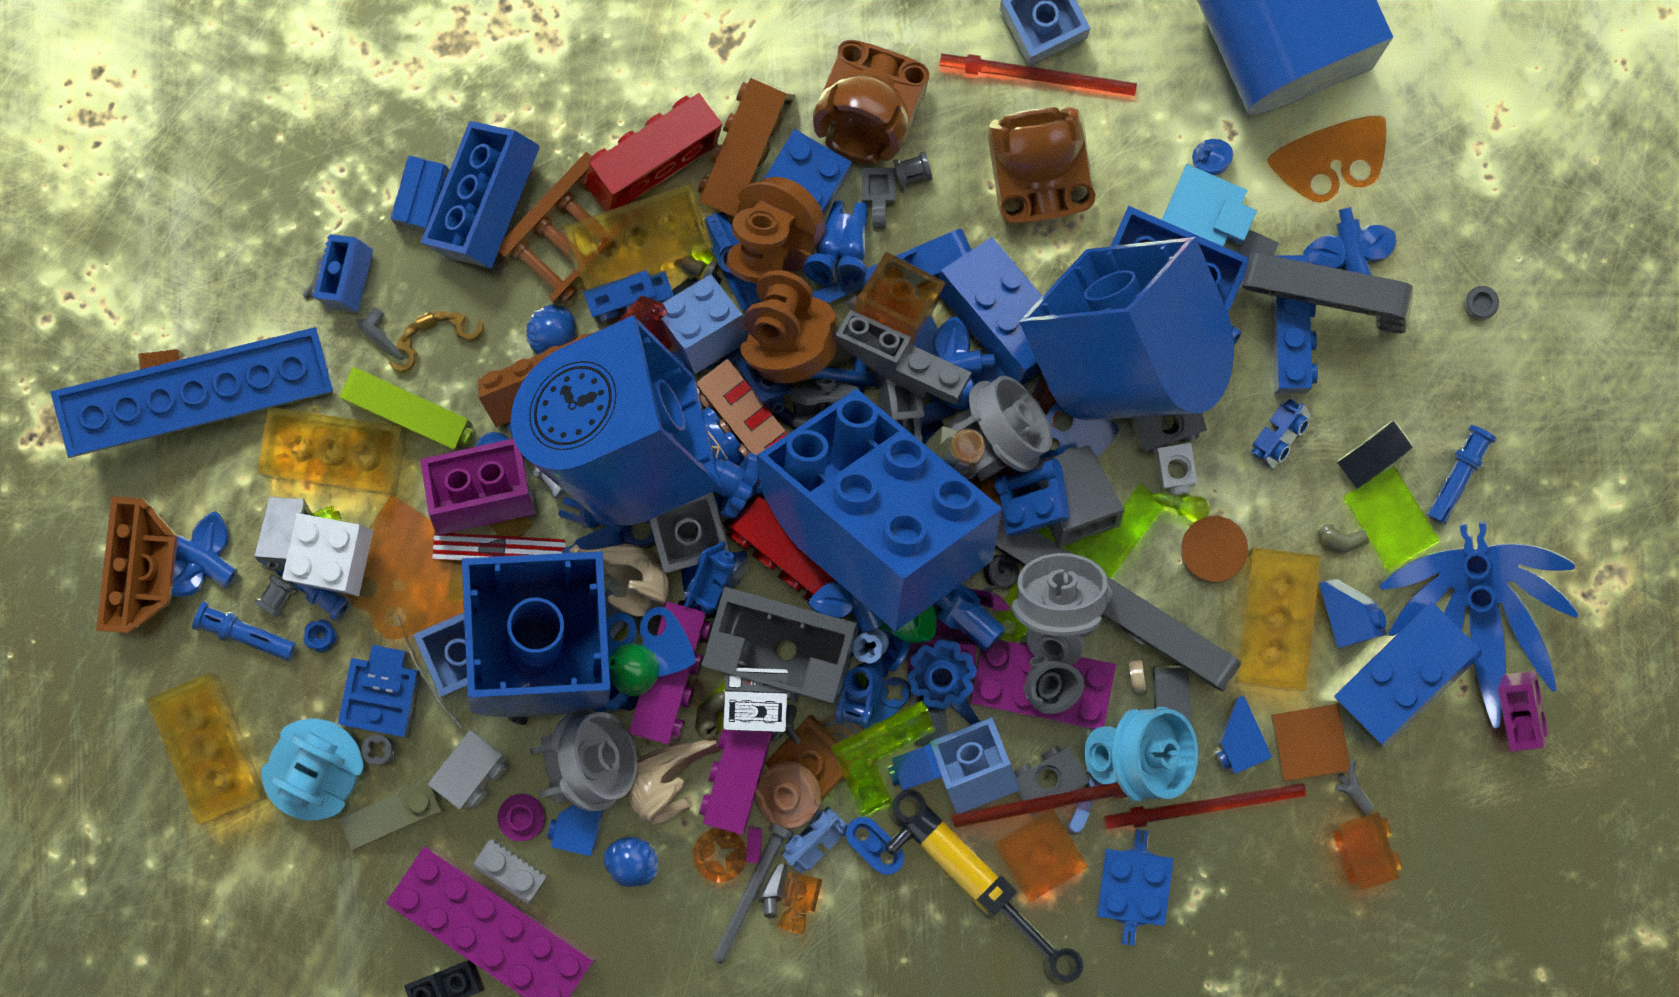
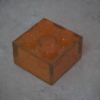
[853,252,946,345]
[993,808,1088,902]
[1330,812,1402,890]

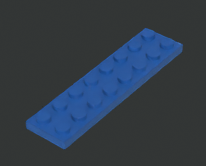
[50,327,333,458]

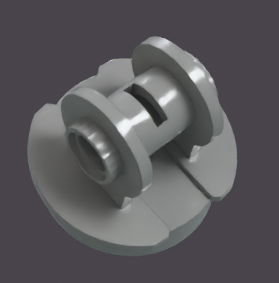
[946,376,1052,481]
[1012,553,1112,665]
[530,710,637,812]

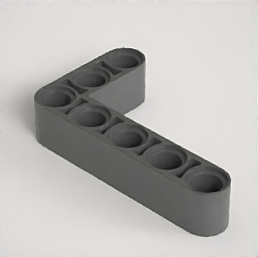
[1242,253,1413,334]

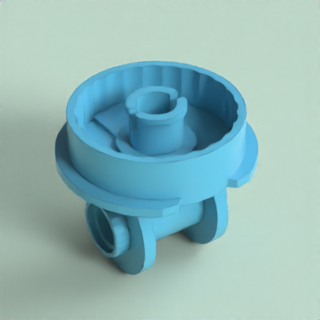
[1085,707,1198,801]
[261,719,364,820]

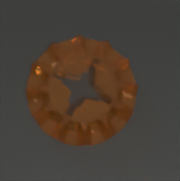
[693,828,747,882]

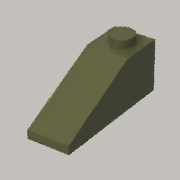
[339,780,446,850]

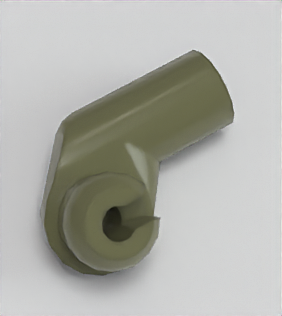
[1318,524,1369,554]
[695,690,725,739]

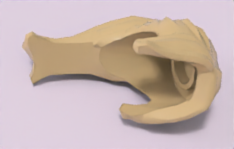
[569,544,670,617]
[627,739,720,824]

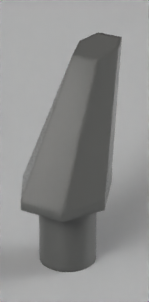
[758,864,788,918]

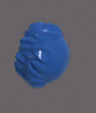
[526,304,576,355]
[604,836,658,887]

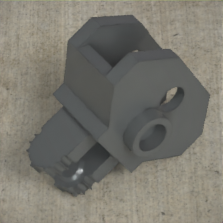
[791,378,860,428]

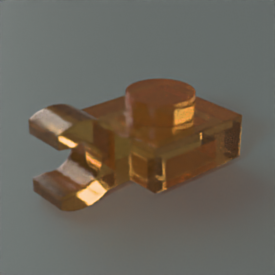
[778,872,823,934]

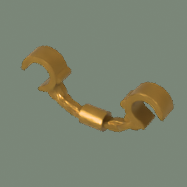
[389,311,484,373]

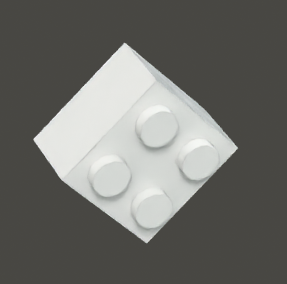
[282,513,373,596]

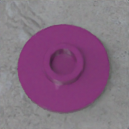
[497,794,545,841]

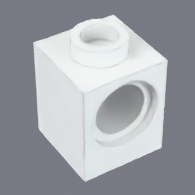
[1155,443,1198,495]

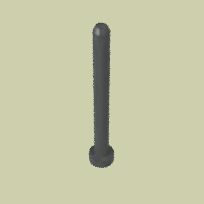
[713,822,793,964]

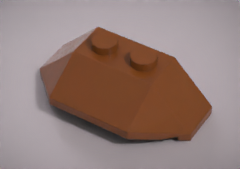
[96,496,178,634]

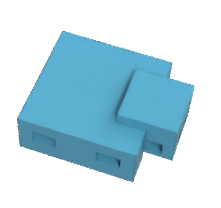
[1162,164,1257,246]

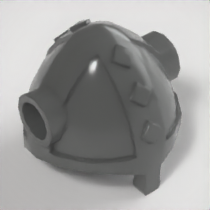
[1023,655,1084,714]

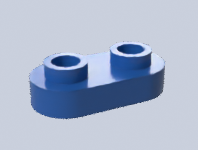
[846,817,904,875]

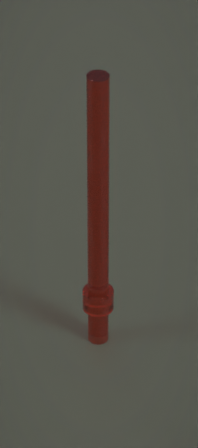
[939,53,1137,96]
[951,782,1128,828]
[1104,783,1306,829]

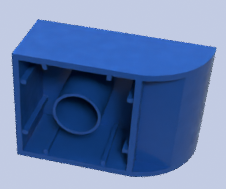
[757,389,1002,632]

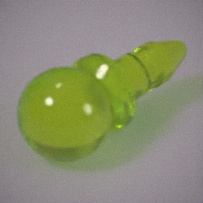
[1152,493,1210,522]

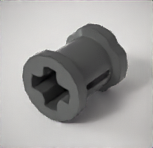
[893,151,933,188]
[253,574,297,618]
[361,735,396,765]

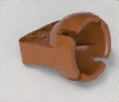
[813,39,930,164]
[988,107,1096,223]

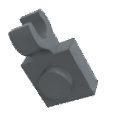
[862,168,895,228]

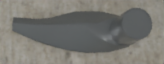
[357,307,403,360]

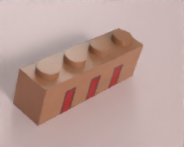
[696,359,788,458]

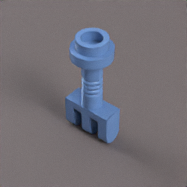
[1067,768,1102,835]

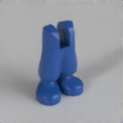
[803,200,868,288]

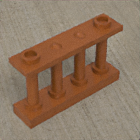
[498,152,647,305]

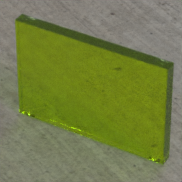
[1343,466,1439,571]

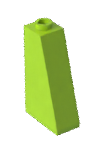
[339,366,474,451]

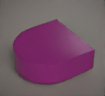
[746,826,762,863]

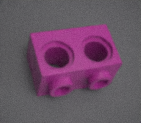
[1498,671,1549,752]

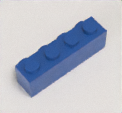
[1271,255,1318,394]

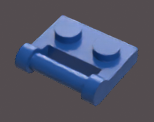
[995,459,1070,537]

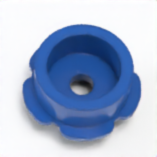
[303,619,337,652]

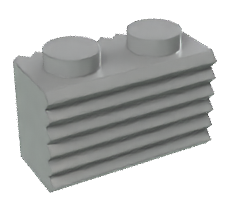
[472,839,549,904]

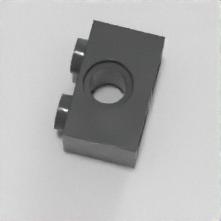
[1130,413,1207,453]
[1014,745,1090,817]

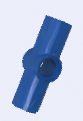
[698,212,762,313]
[933,584,1006,652]

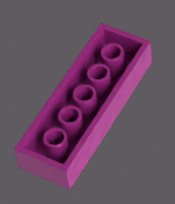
[386,846,596,997]

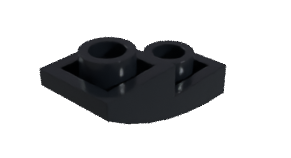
[1337,419,1413,489]
[404,960,484,997]

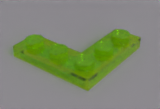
[1035,483,1167,578]
[831,701,936,817]

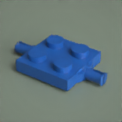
[1097,829,1174,946]

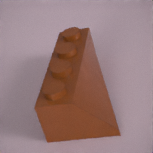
[698,78,796,217]
[478,330,600,427]

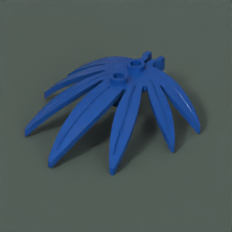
[1380,521,1578,728]

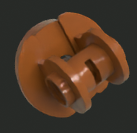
[727,177,825,283]
[740,270,838,383]

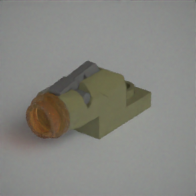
[924,426,985,475]

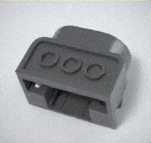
[701,586,860,704]

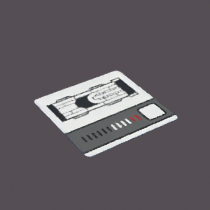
[724,668,788,732]

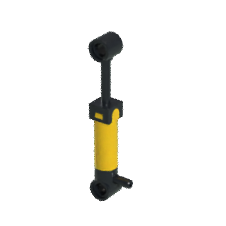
[885,789,1084,985]

